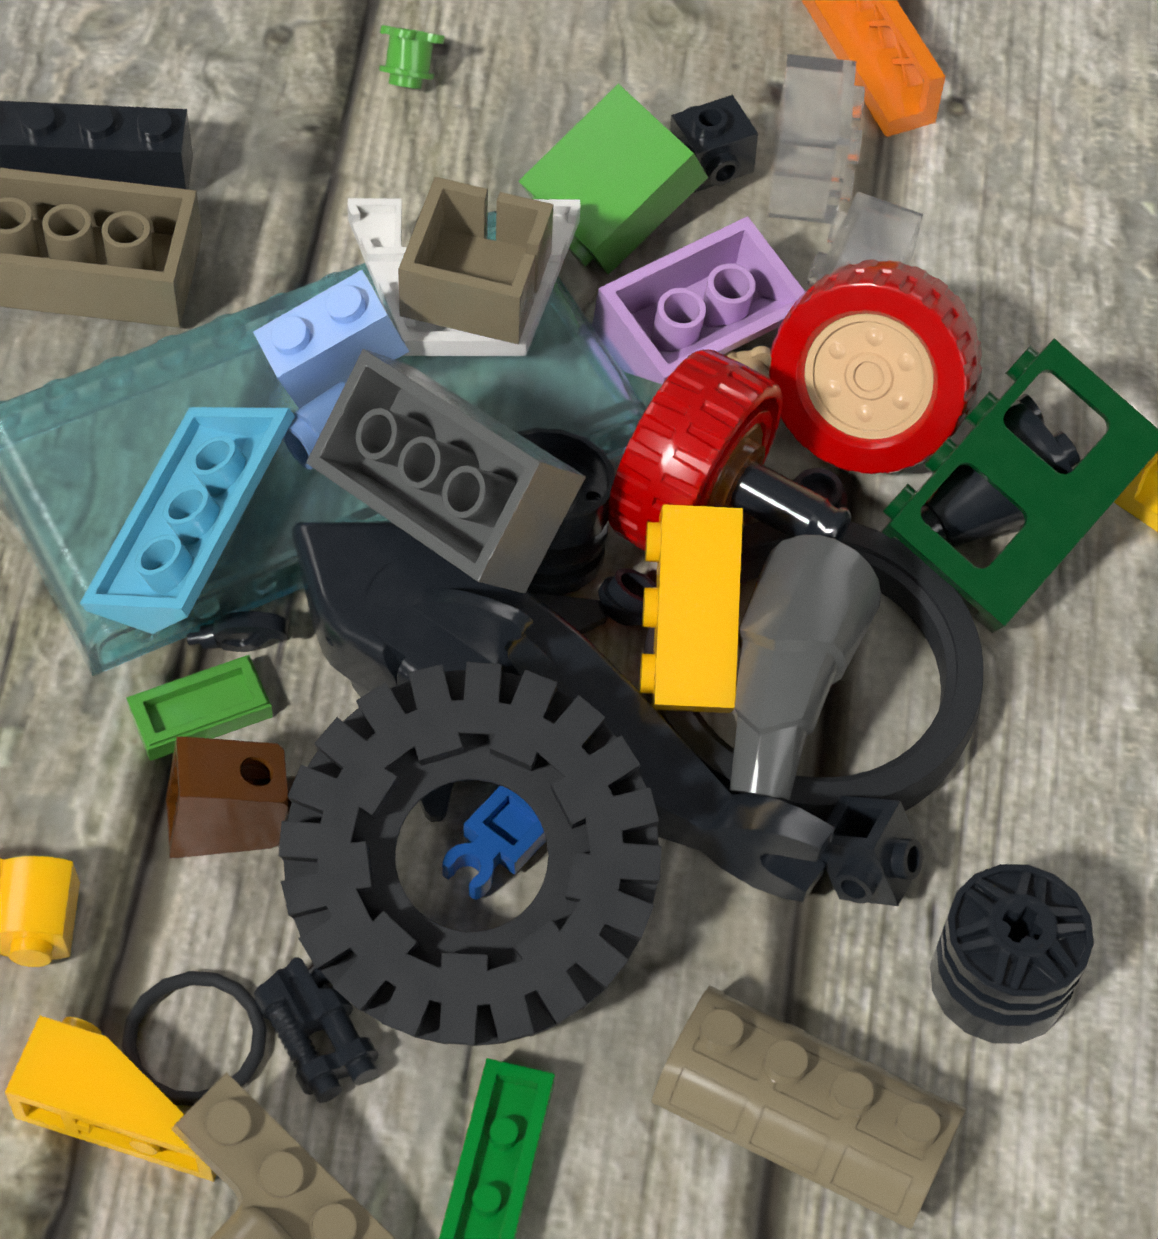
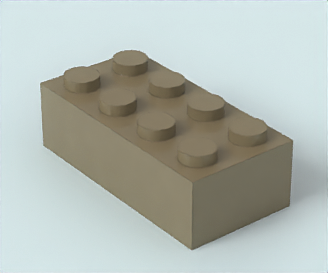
[0,168,202,328]

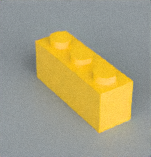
[640,504,743,713]

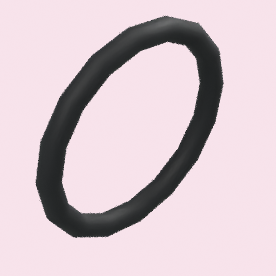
[121,971,267,1106]

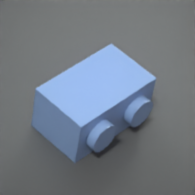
[253,270,409,409]

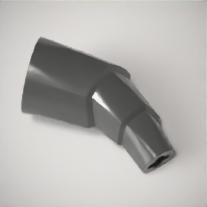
[730,535,881,801]

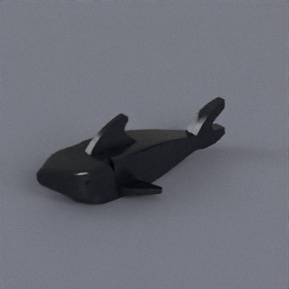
[292,521,835,902]

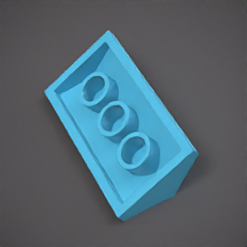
[80,407,295,634]

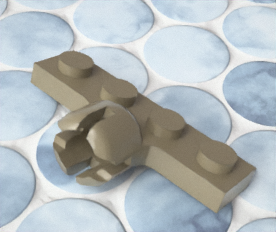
[171,1072,395,1239]

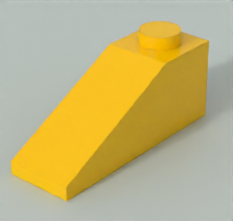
[5,1015,217,1182]

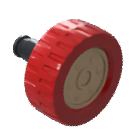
[768,259,982,474]

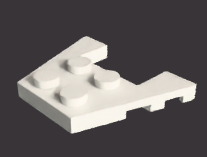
[348,198,580,356]

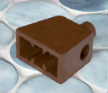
[166,737,296,858]

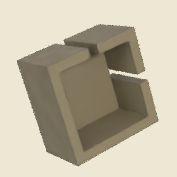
[398,177,554,345]

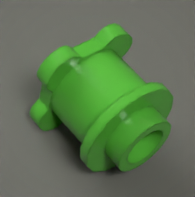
[379,25,445,89]

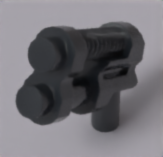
[254,957,379,1103]

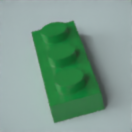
[439,1058,555,1239]

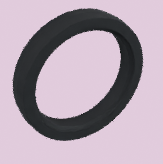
[644,521,984,822]

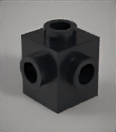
[670,94,758,193]
[820,795,924,906]

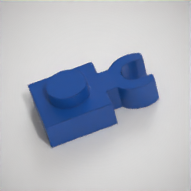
[442,785,546,900]

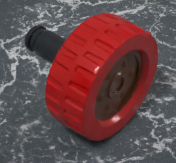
[608,349,851,551]

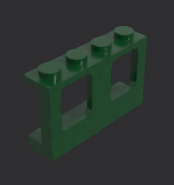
[881,338,1158,633]

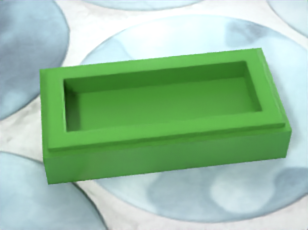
[126,655,273,761]

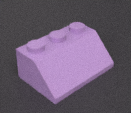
[592,216,805,385]

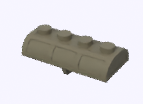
[651,986,967,1229]

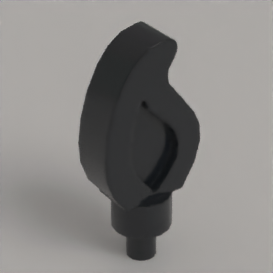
[187,611,289,652]

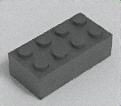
[306,349,585,593]

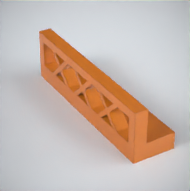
[801,0,946,137]

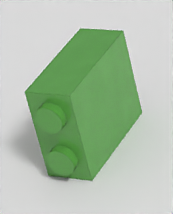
[519,84,708,275]

